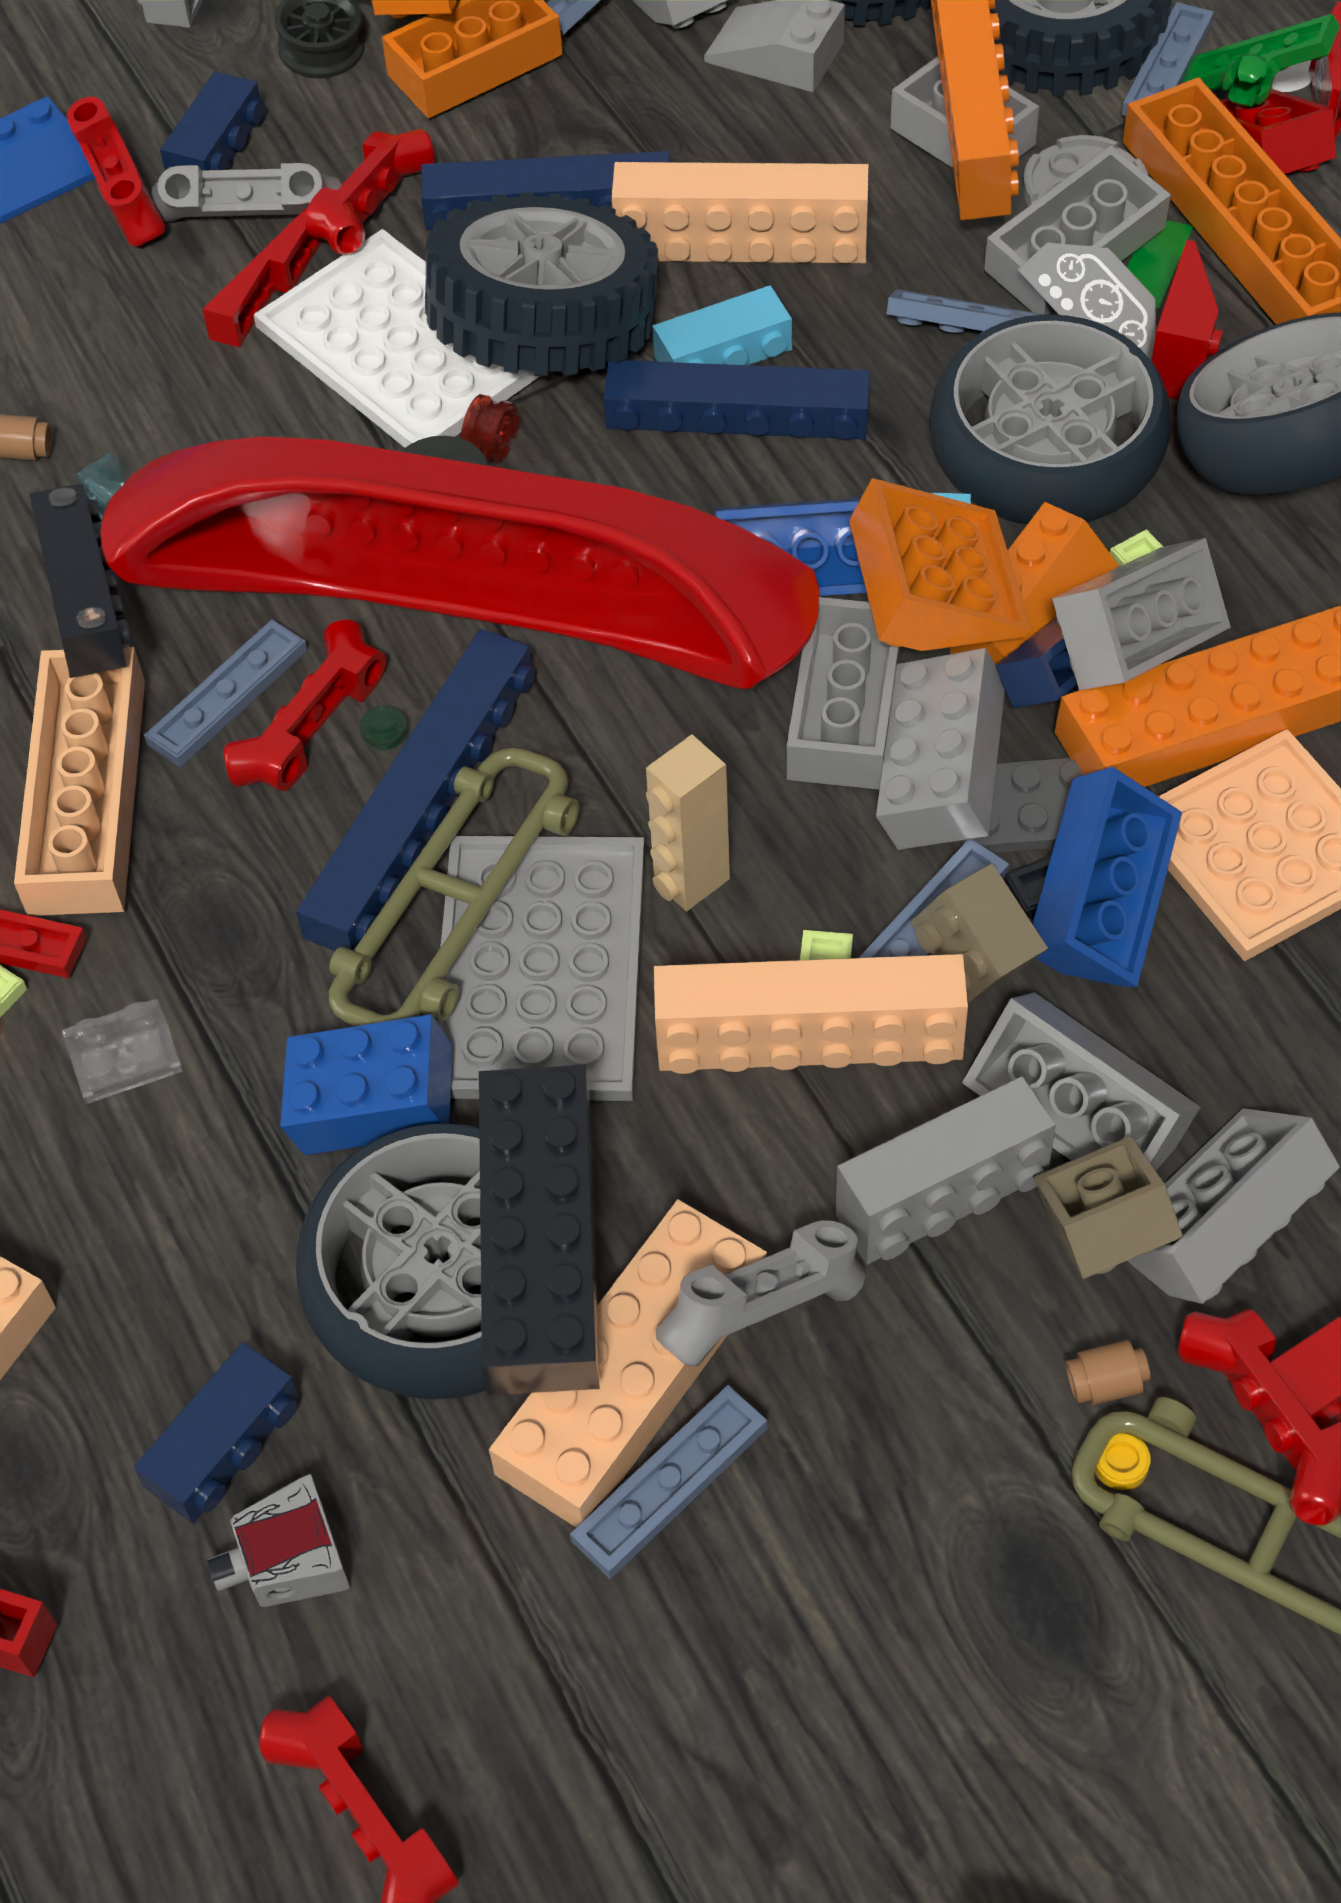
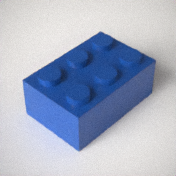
[280,1014,452,1155]

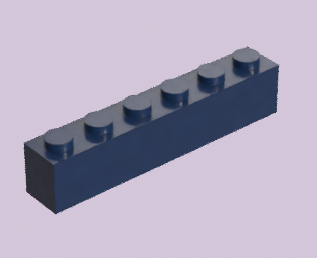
[421,151,669,230]
[603,360,870,440]

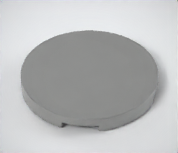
[1023,135,1148,206]

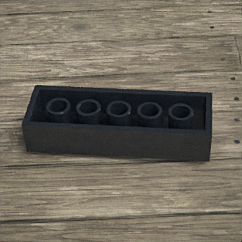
[479,1065,600,1395]

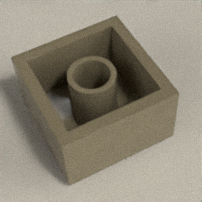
[911,863,1048,1004]
[1033,1136,1183,1279]

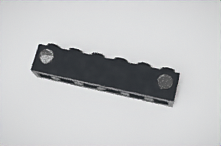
[29,483,132,678]

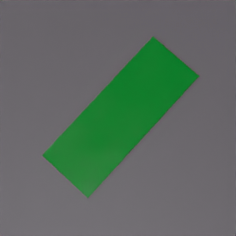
[1127,220,1194,309]

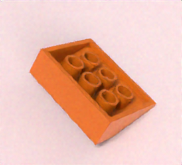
[849,478,1032,651]

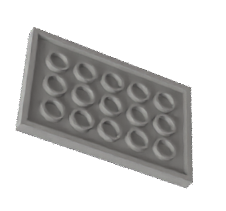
[436,836,645,1101]

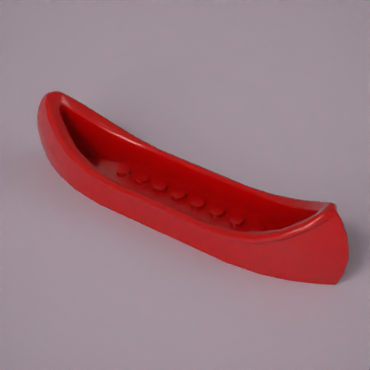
[100,437,819,690]

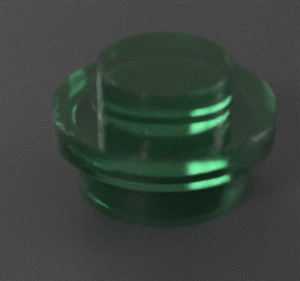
[360,706,407,751]

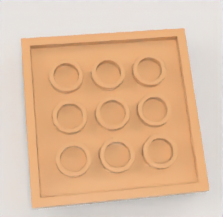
[1159,729,1341,962]

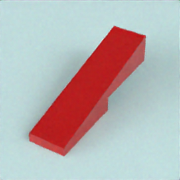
[202,206,324,348]

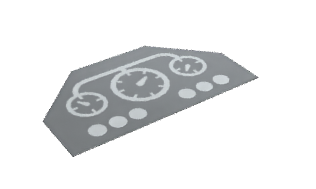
[1018,242,1156,361]

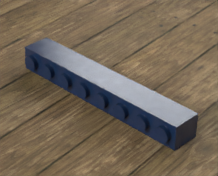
[296,628,535,951]

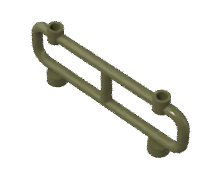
[328,747,579,1026]
[1071,1397,1341,1635]

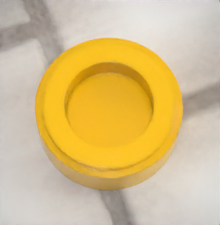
[1095,1433,1150,1490]

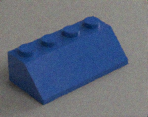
[0,96,95,224]
[715,498,867,596]
[1033,767,1182,988]

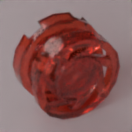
[461,394,519,463]

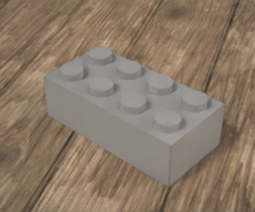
[984,145,1171,314]
[1052,538,1231,690]
[787,597,902,790]
[876,648,1005,850]
[836,1076,1056,1265]

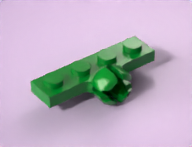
[1182,13,1340,108]

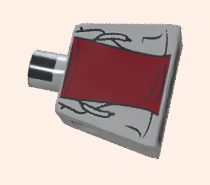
[207,1474,350,1607]

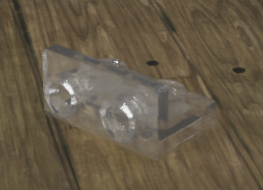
[61,999,183,1104]

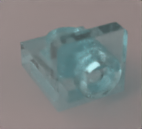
[76,452,124,519]

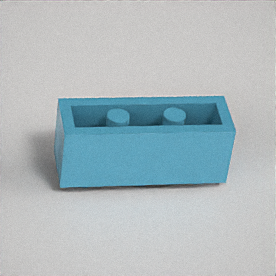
[653,285,792,365]

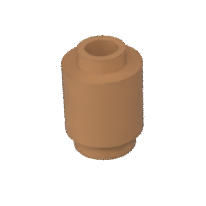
[0,414,53,461]
[1065,1340,1151,1406]

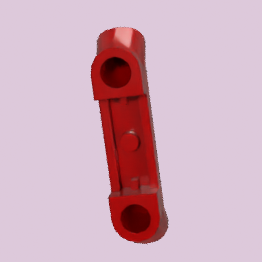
[67,97,166,247]
[305,129,435,256]
[223,619,386,792]
[1178,1309,1341,1526]
[259,1695,459,1903]

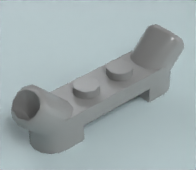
[151,163,341,222]
[656,1220,865,1366]

